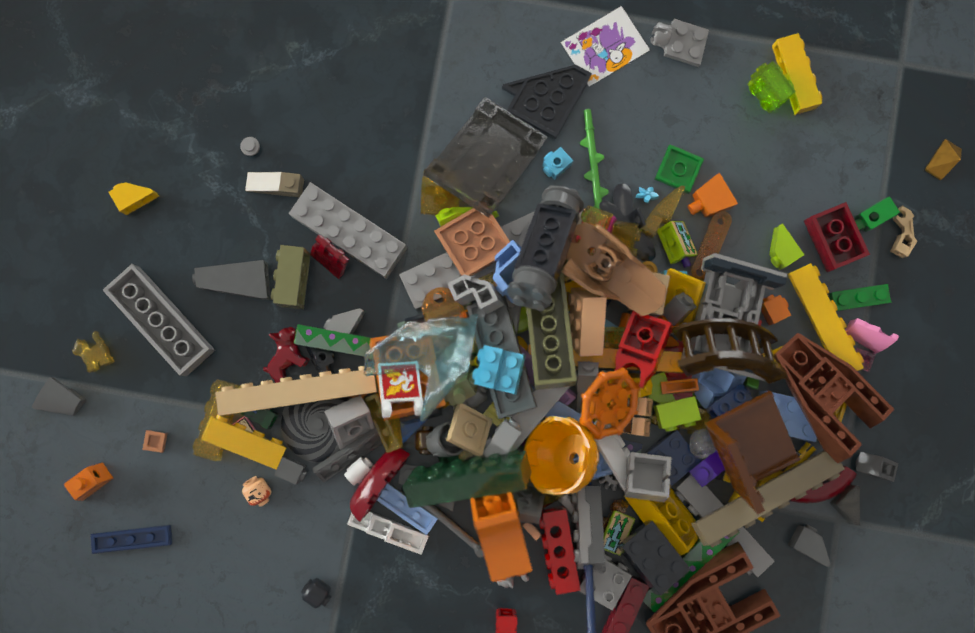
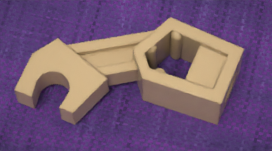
[890,206,917,258]

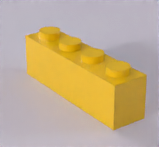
[772,33,822,115]
[201,414,286,470]

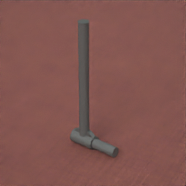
[403,484,484,558]

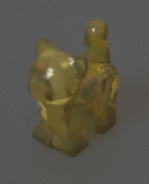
[72,331,114,373]

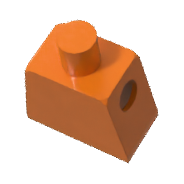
[688,173,738,218]
[64,463,113,501]

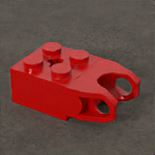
[614,311,672,389]

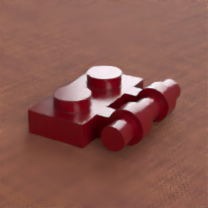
[310,234,350,279]

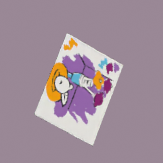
[561,6,650,86]

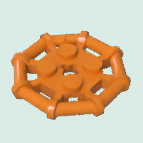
[579,368,641,440]

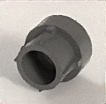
[426,422,464,457]

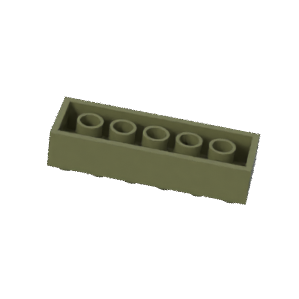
[526,268,576,390]

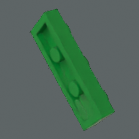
[829,284,891,311]

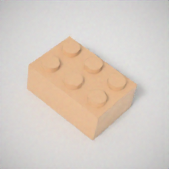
[568,287,606,356]

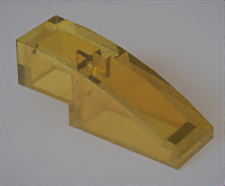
[640,186,685,238]

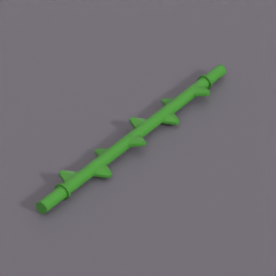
[580,109,609,223]

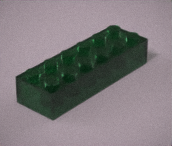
[403,450,532,508]

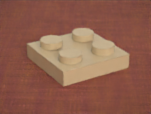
[446,403,493,456]

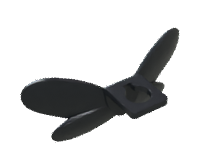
[599,183,656,261]

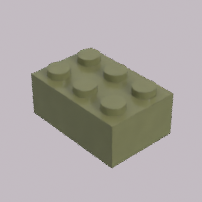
[271,245,311,310]

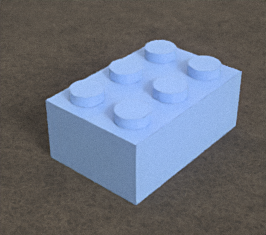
[758,391,817,442]

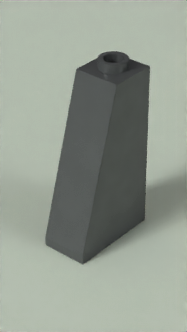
[192,260,271,301]

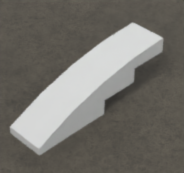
[347,511,429,554]

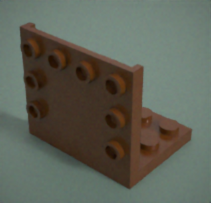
[705,390,800,515]

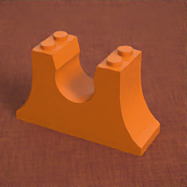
[467,466,532,582]

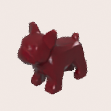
[263,327,311,383]

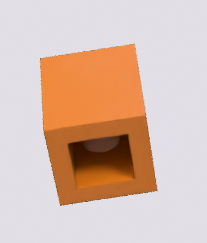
[761,294,791,325]

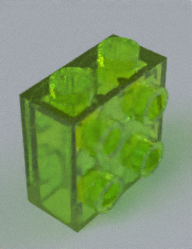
[748,61,796,114]

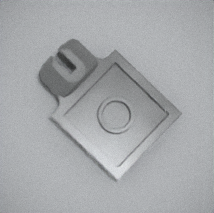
[651,19,709,67]

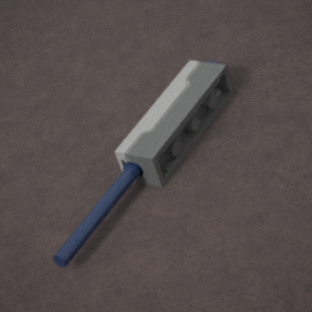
[571,482,605,633]

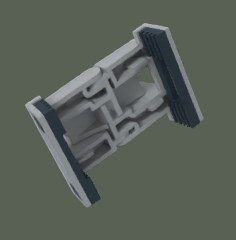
[681,253,787,381]

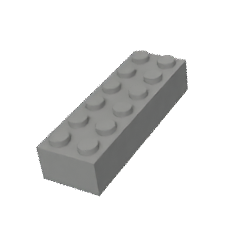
[289,182,408,279]
[103,264,215,376]

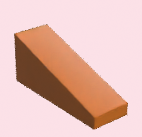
[660,378,699,395]

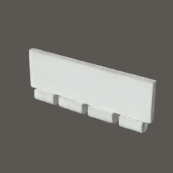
[592,421,630,492]

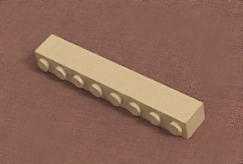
[215,365,379,416]

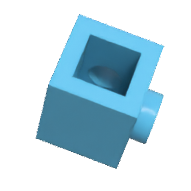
[543,147,573,180]

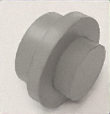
[240,137,260,156]

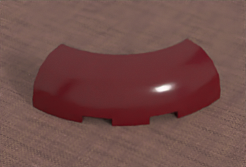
[350,447,410,522]
[789,466,857,504]

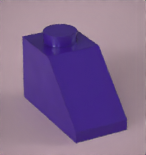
[689,450,725,488]

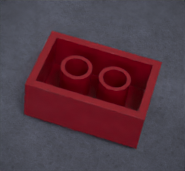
[804,202,870,272]

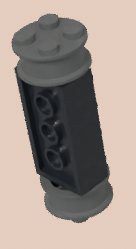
[507,185,584,311]

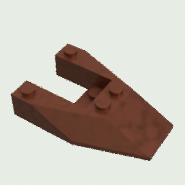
[774,333,894,464]
[646,541,781,633]

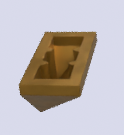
[925,139,962,180]

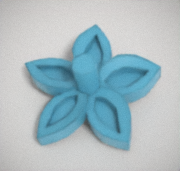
[636,187,659,203]

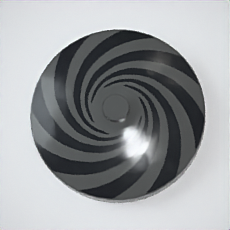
[281,397,350,463]

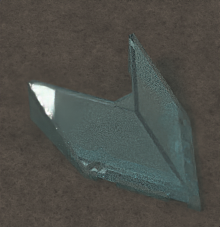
[364,314,478,422]

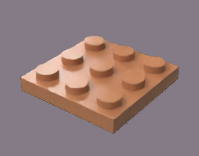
[434,202,510,276]

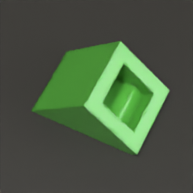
[744,377,759,390]

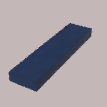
[90,525,172,554]

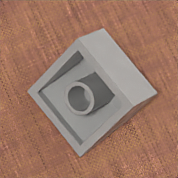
[324,395,374,450]

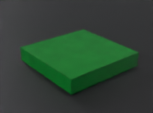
[655,144,704,194]

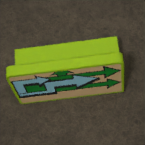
[657,221,698,264]
[604,511,635,556]

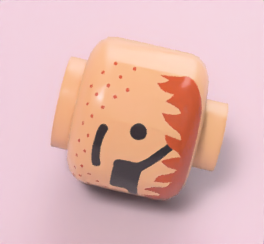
[242,476,272,507]

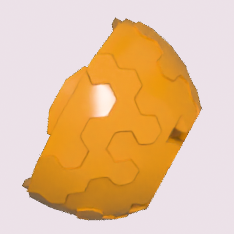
[523,416,599,495]

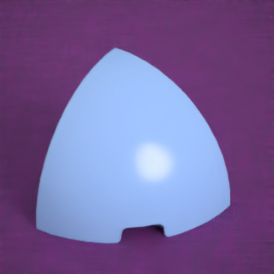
[692,368,747,409]

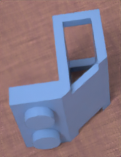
[493,240,521,303]

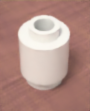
[344,457,374,486]

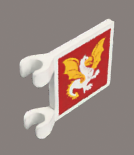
[377,361,424,418]

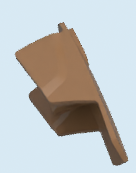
[562,223,666,316]

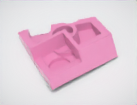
[845,318,899,353]

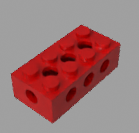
[539,506,580,595]

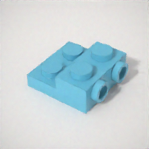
[472,345,526,395]

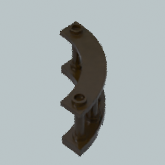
[671,318,788,384]

